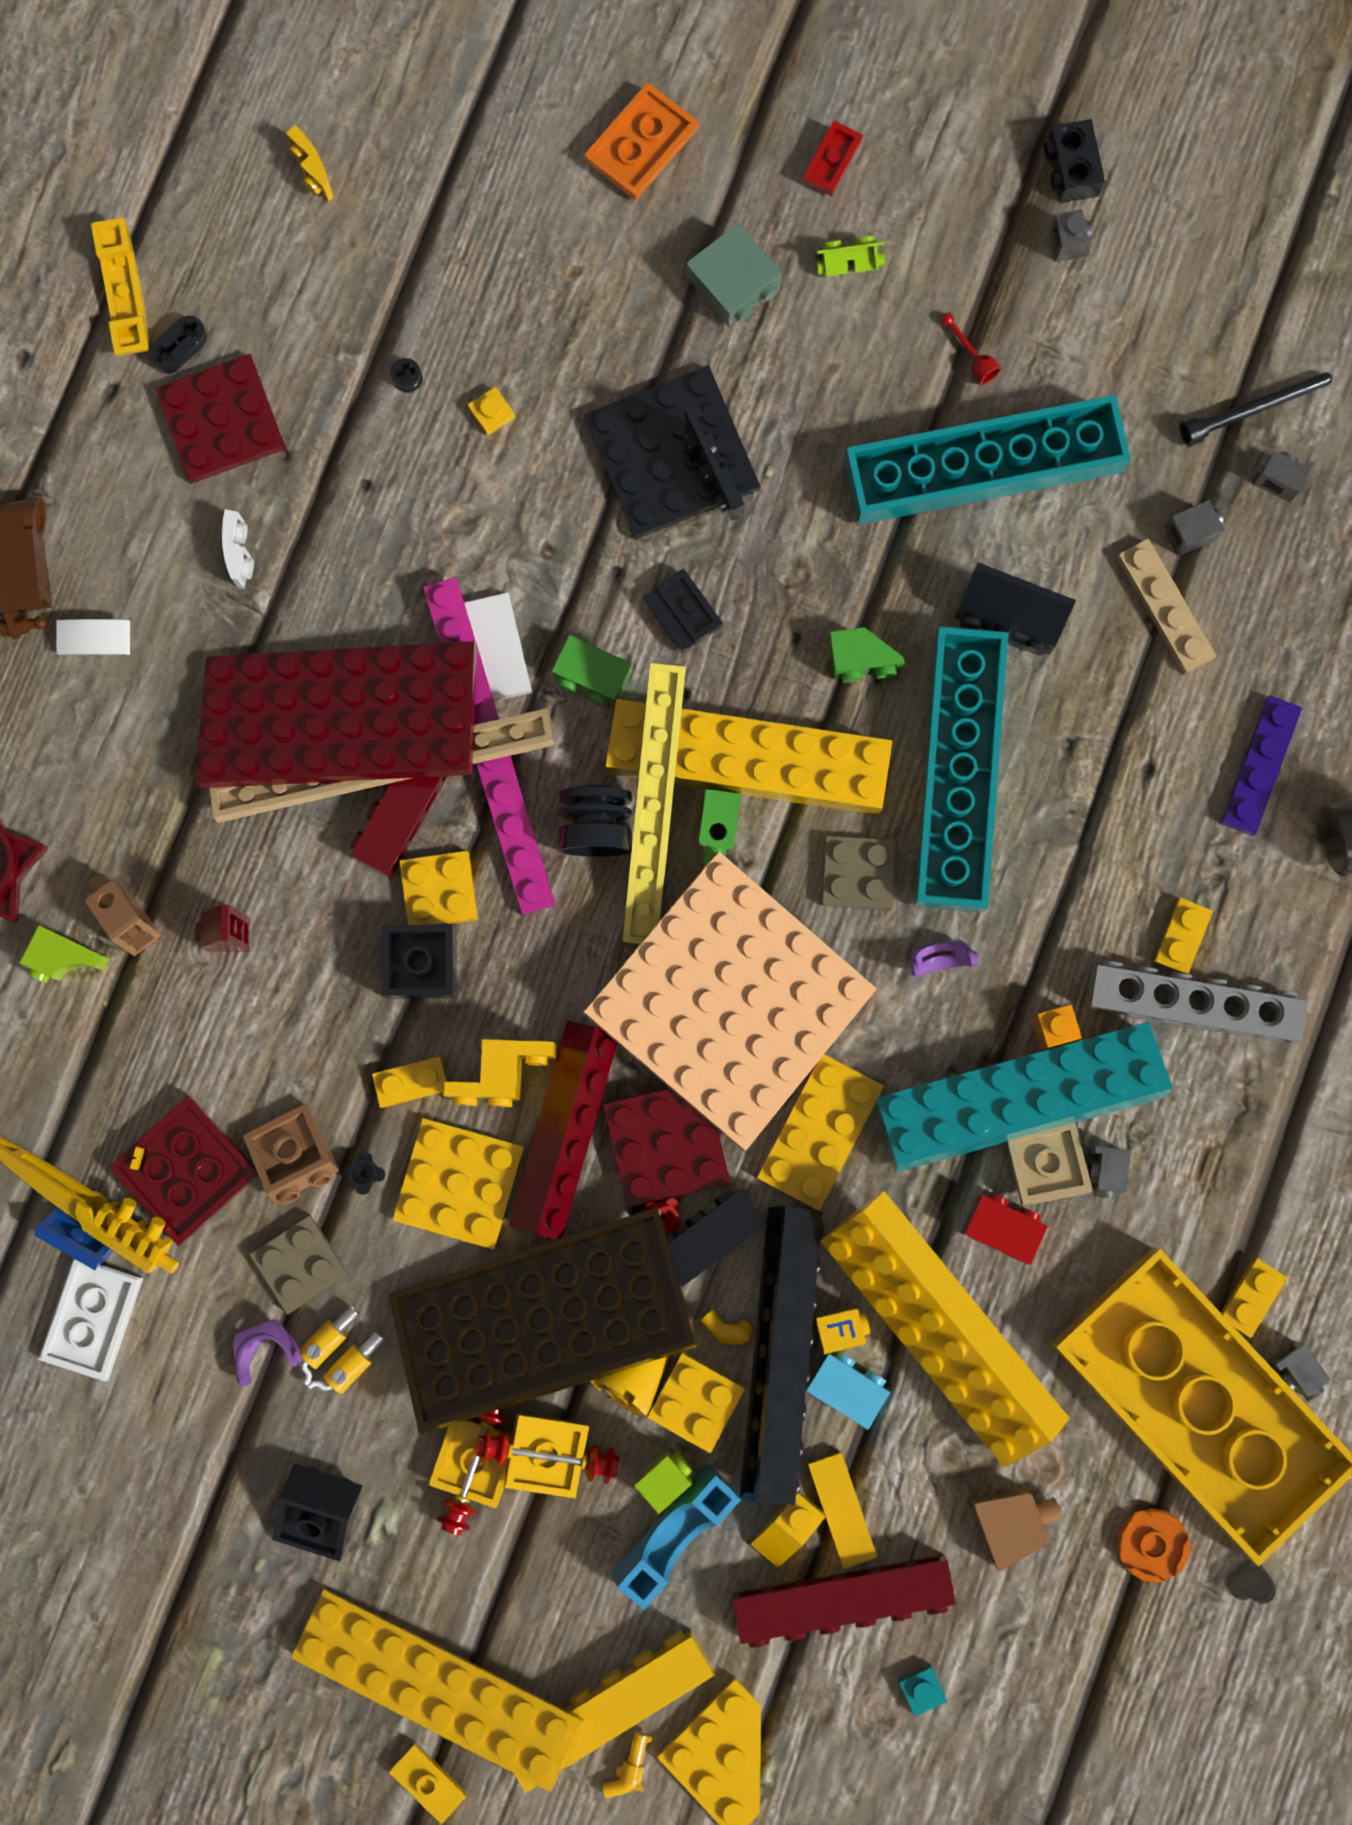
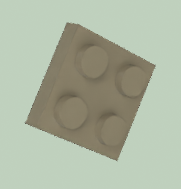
[822,836,896,911]
[250,1215,349,1315]

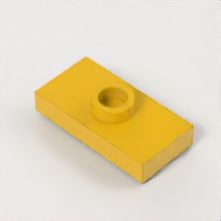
[389,1742,468,1825]

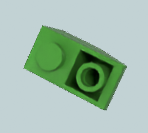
[828,627,904,683]

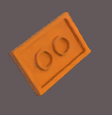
[584,82,699,201]

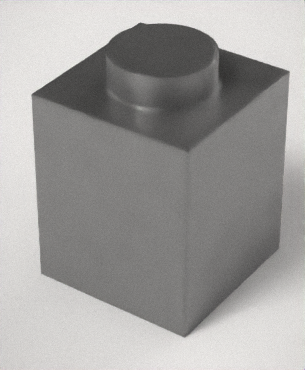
[1165,500,1224,556]

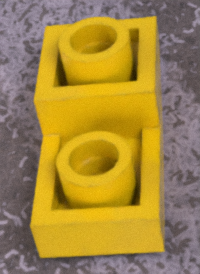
[286,125,333,201]

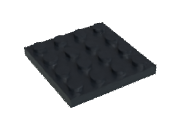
[584,365,760,540]

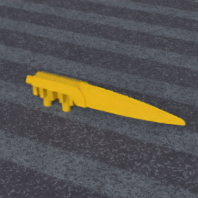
[0,1136,179,1274]

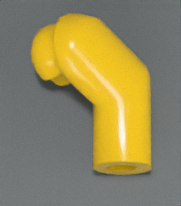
[700,1309,754,1345]

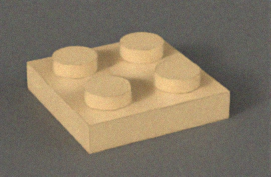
[1006,1122,1093,1207]

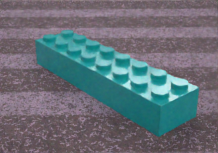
[844,395,1131,525]
[913,626,1009,913]
[875,1022,1172,1173]

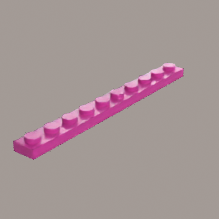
[423,577,556,916]

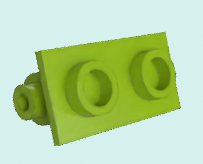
[814,236,885,278]

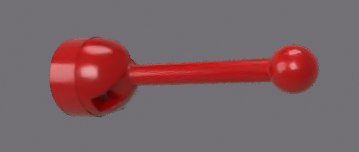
[941,313,1002,385]

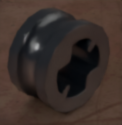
[390,358,423,393]

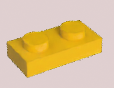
[1153,898,1213,974]
[372,1056,448,1108]
[1220,1258,1288,1338]

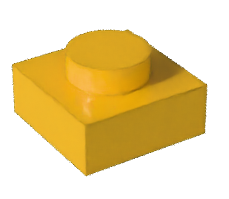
[468,386,515,436]

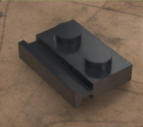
[643,568,723,654]

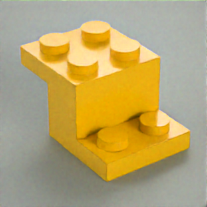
[444,1039,558,1107]

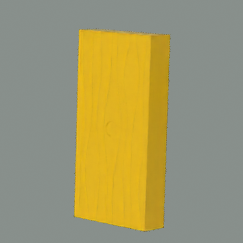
[1050,1247,1352,1566]

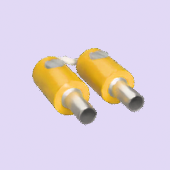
[299,1306,385,1394]

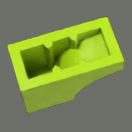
[20,926,110,983]

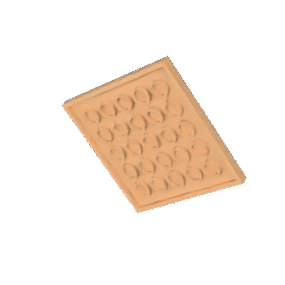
[582,851,877,1151]

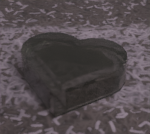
[1226,1560,1276,1604]

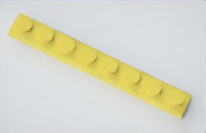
[623,662,686,944]

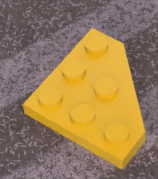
[657,1676,761,1825]

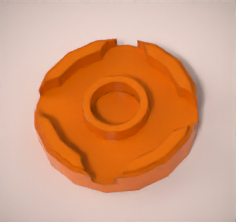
[1116,1507,1191,1583]

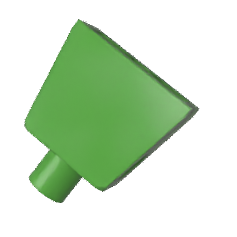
[699,789,741,867]

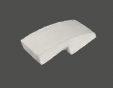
[222,509,254,589]
[56,619,130,656]

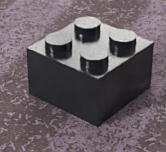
[382,924,457,1000]

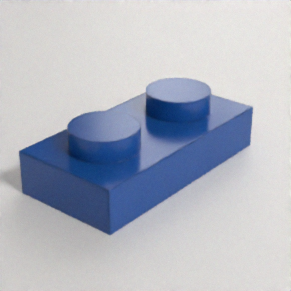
[34,1207,113,1270]

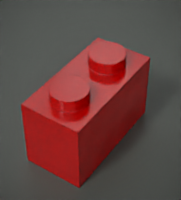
[961,1192,1048,1265]

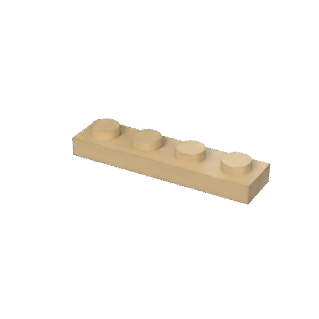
[1117,538,1217,675]

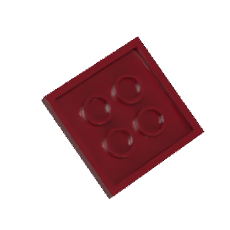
[155,354,287,484]
[603,1088,730,1208]
[108,1095,259,1246]

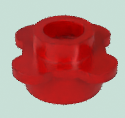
[644,1197,681,1233]

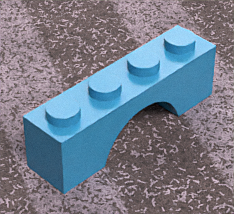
[611,1463,741,1610]

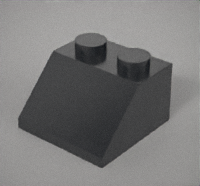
[272,1463,363,1562]

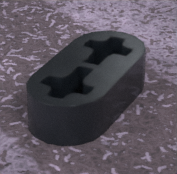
[150,316,207,374]

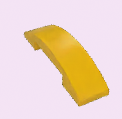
[91,217,149,357]

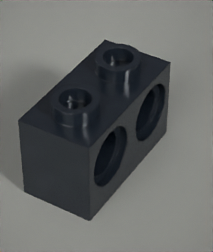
[1044,119,1105,203]

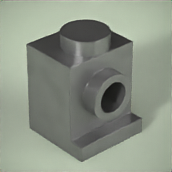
[1049,209,1092,262]
[1254,450,1314,502]
[1088,1146,1131,1199]
[1267,1341,1330,1401]

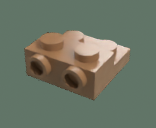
[243,1103,339,1204]

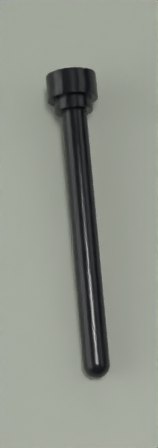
[1179,372,1333,447]

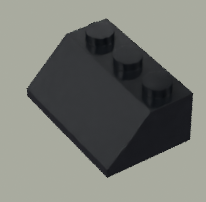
[954,562,1076,655]

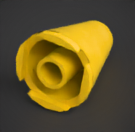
[589,1356,670,1418]

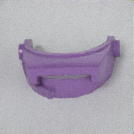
[909,939,978,978]
[233,1319,301,1387]

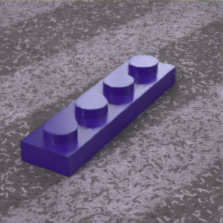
[1220,695,1302,836]

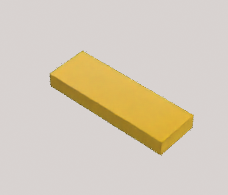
[807,1451,877,1569]

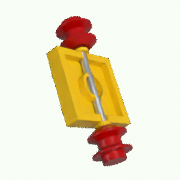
[429,1406,513,1535]
[474,1413,619,1498]

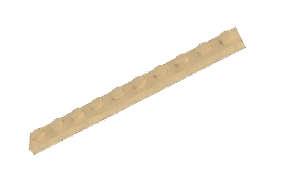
[210,708,556,823]

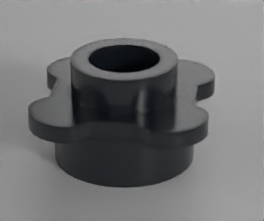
[343,1152,386,1195]

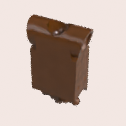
[0,497,53,639]

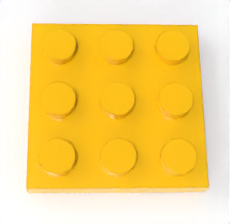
[392,1118,525,1250]

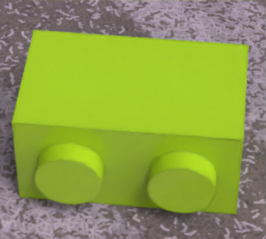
[634,1448,692,1514]

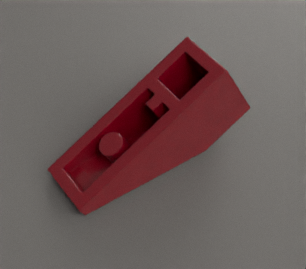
[195,905,250,952]

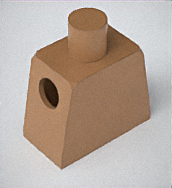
[85,873,162,956]
[970,1489,1062,1571]

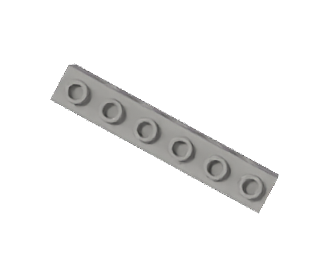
[1085,961,1308,1044]

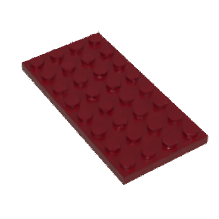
[195,641,477,789]

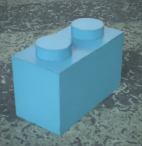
[806,1351,891,1430]

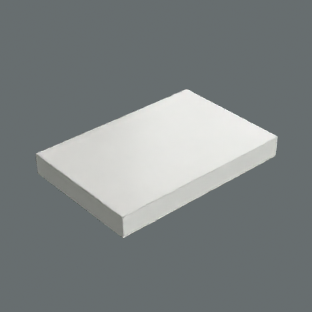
[465,592,532,701]
[38,1258,143,1382]

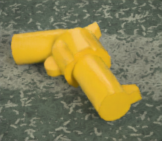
[602,1732,653,1799]

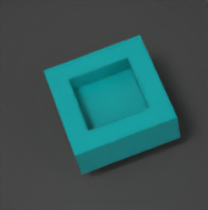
[898,1664,947,1717]

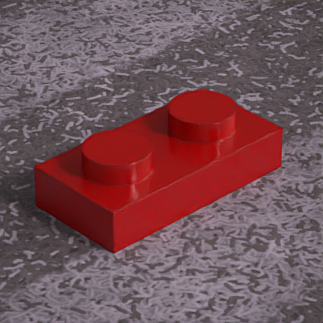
[803,120,863,197]

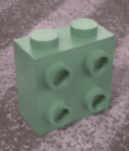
[686,222,782,327]

